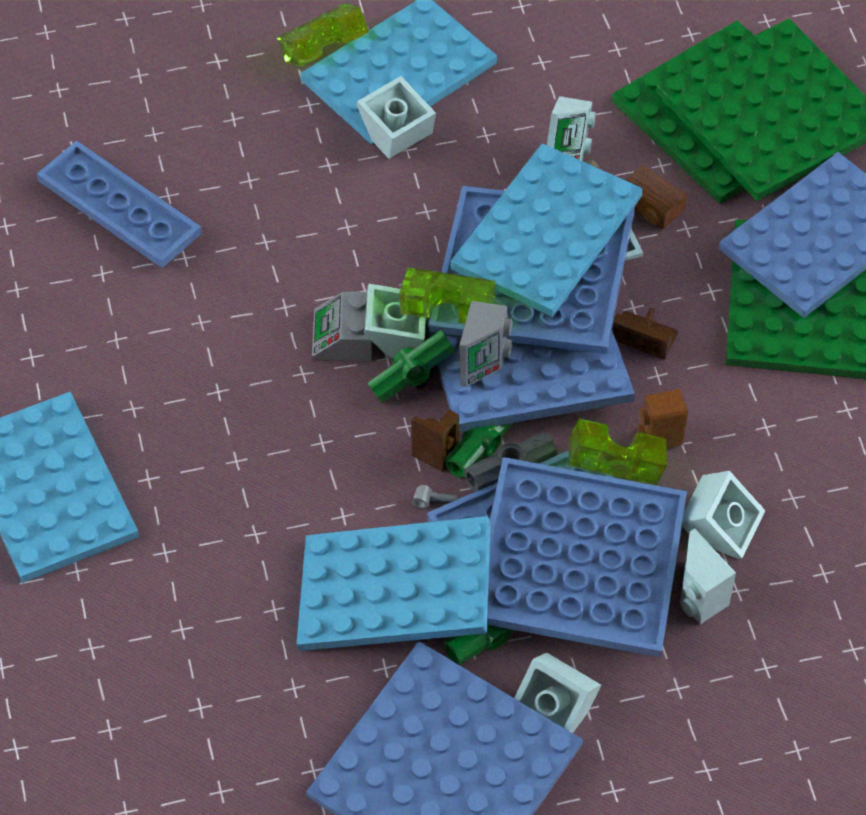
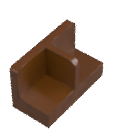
[612,308,678,360]
[411,410,459,472]

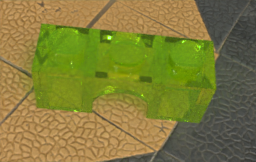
[277,3,369,67]
[399,267,496,324]
[569,418,667,485]

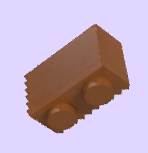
[625,165,687,229]
[636,388,688,452]

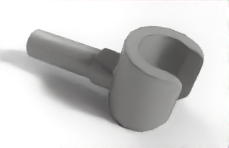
[412,485,457,509]

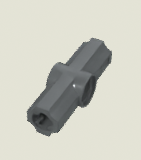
[464,432,557,492]

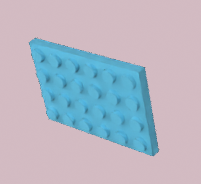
[300,0,497,145]
[450,143,642,317]
[0,392,139,583]
[296,516,491,651]

